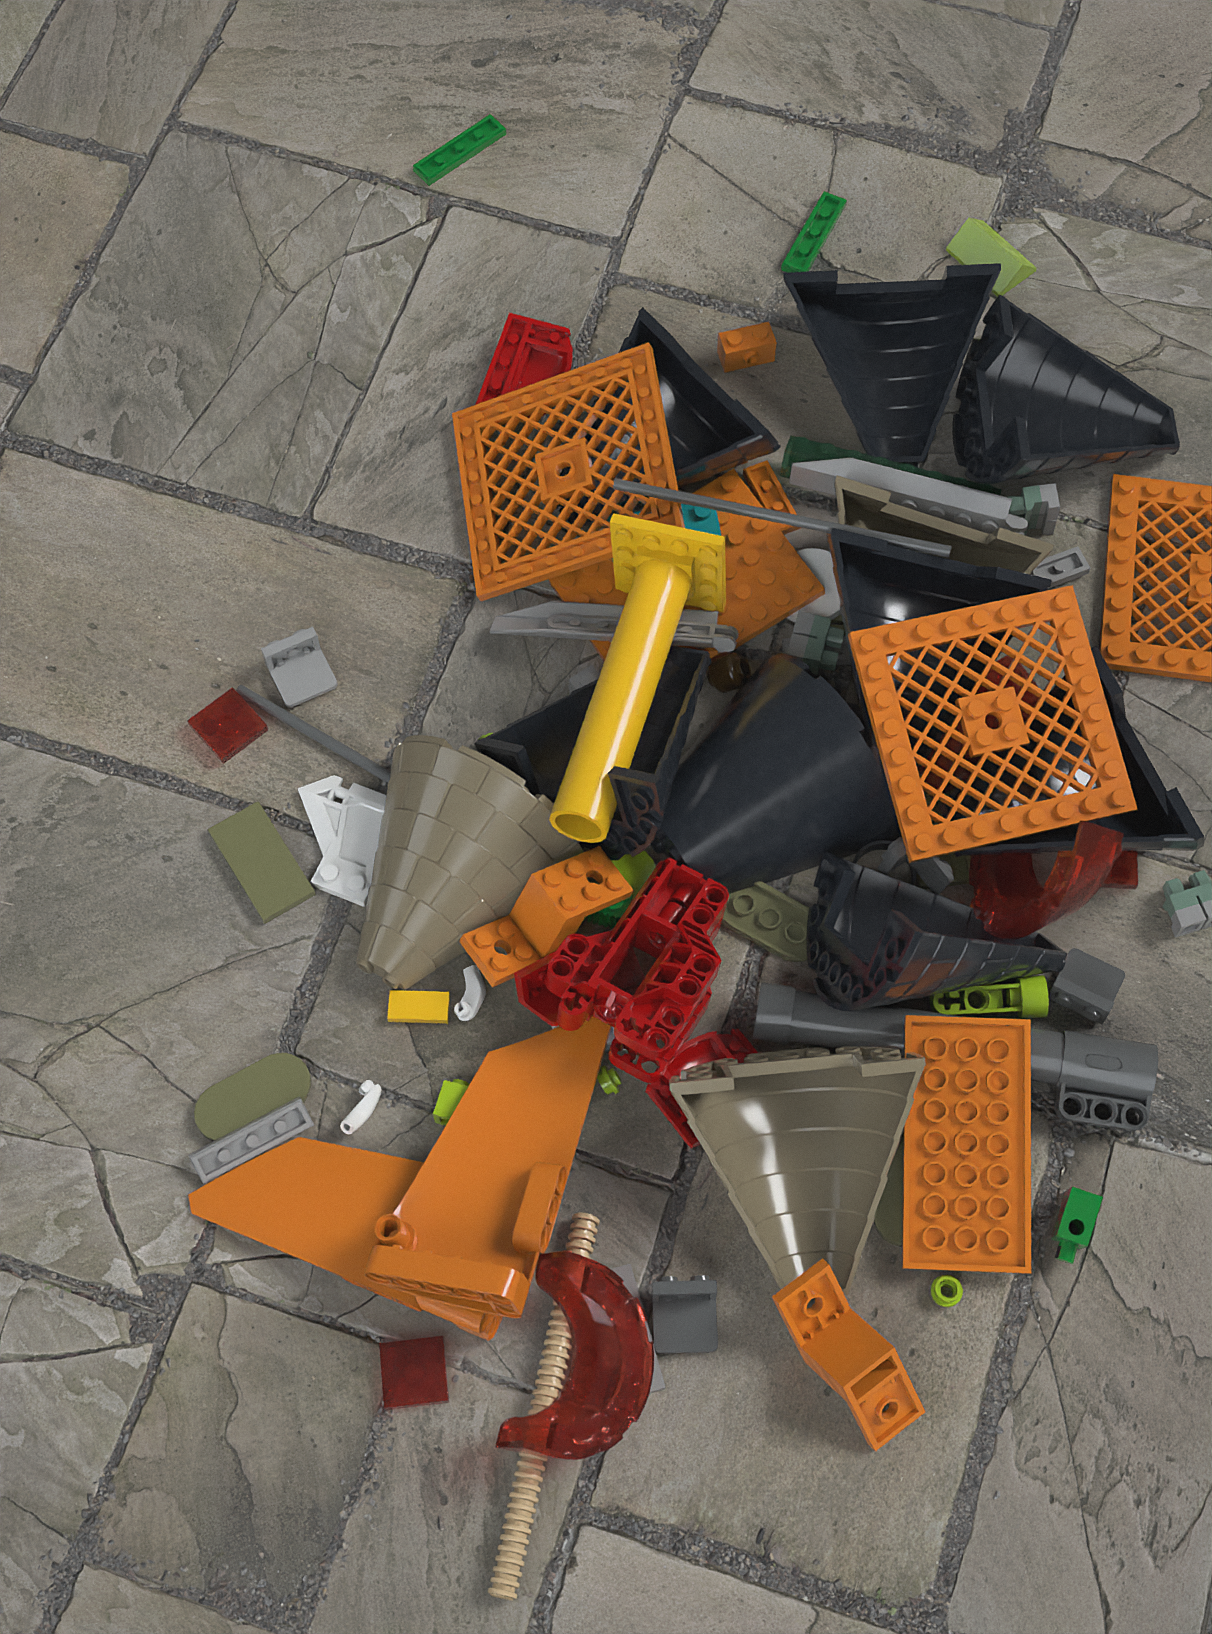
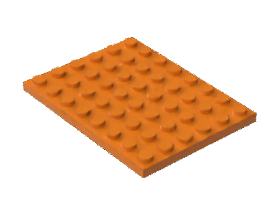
[549,468,825,661]

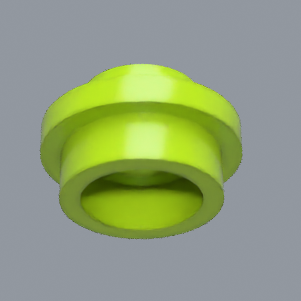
[597,1065,622,1095]
[930,1275,963,1307]

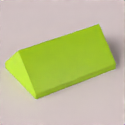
[946,217,1037,297]

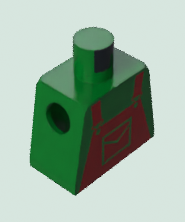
[1051,1186,1103,1264]

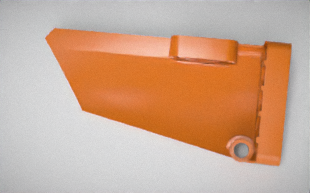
[364,1016,612,1318]
[188,1137,503,1341]

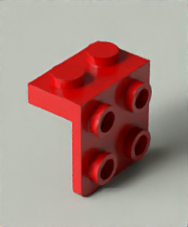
[514,951,564,1026]

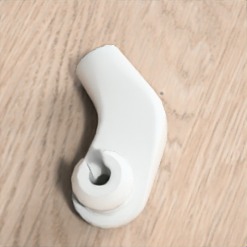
[454,965,486,1021]
[340,1080,382,1135]

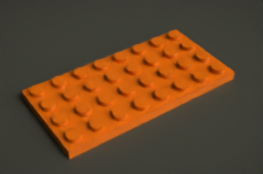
[902,1015,1031,1274]

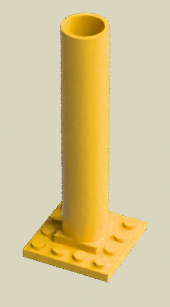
[549,513,726,843]

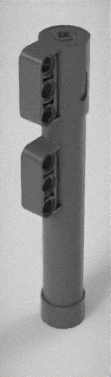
[753,982,1158,1132]

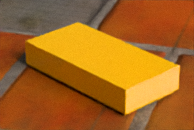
[387,990,450,1024]

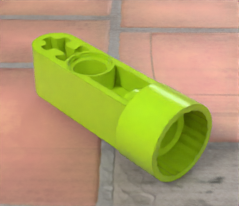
[929,975,1049,1019]

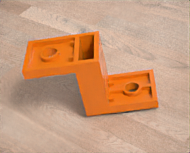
[459,846,634,988]
[772,1258,925,1452]

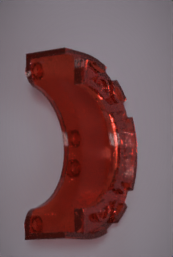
[969,821,1123,940]
[495,1250,654,1460]

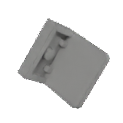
[261,627,338,708]

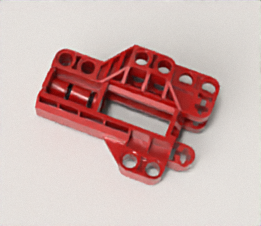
[545,857,729,1083]

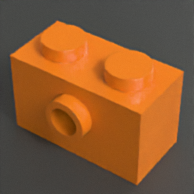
[717,321,777,373]

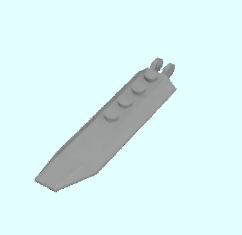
[789,458,1028,535]
[490,601,739,653]

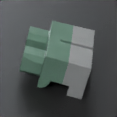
[1007,483,1060,535]
[787,610,845,675]
[1163,870,1212,938]

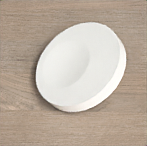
[787,548,841,622]

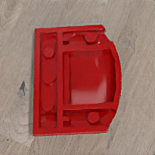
[476,312,573,420]
[645,1029,758,1148]

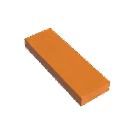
[743,460,801,535]

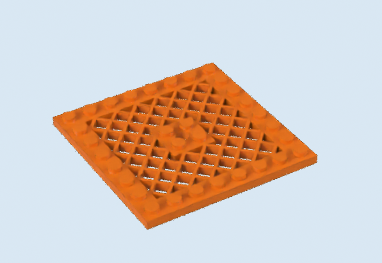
[452,342,685,601]
[1099,474,1212,682]
[848,585,1138,863]

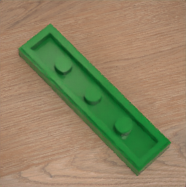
[413,114,506,186]
[781,191,847,272]

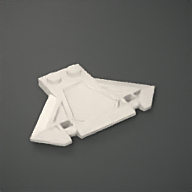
[297,775,386,907]

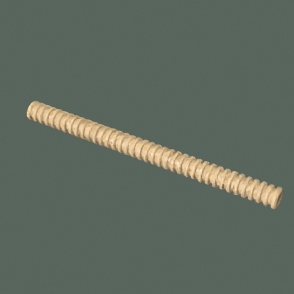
[488,1212,600,1601]

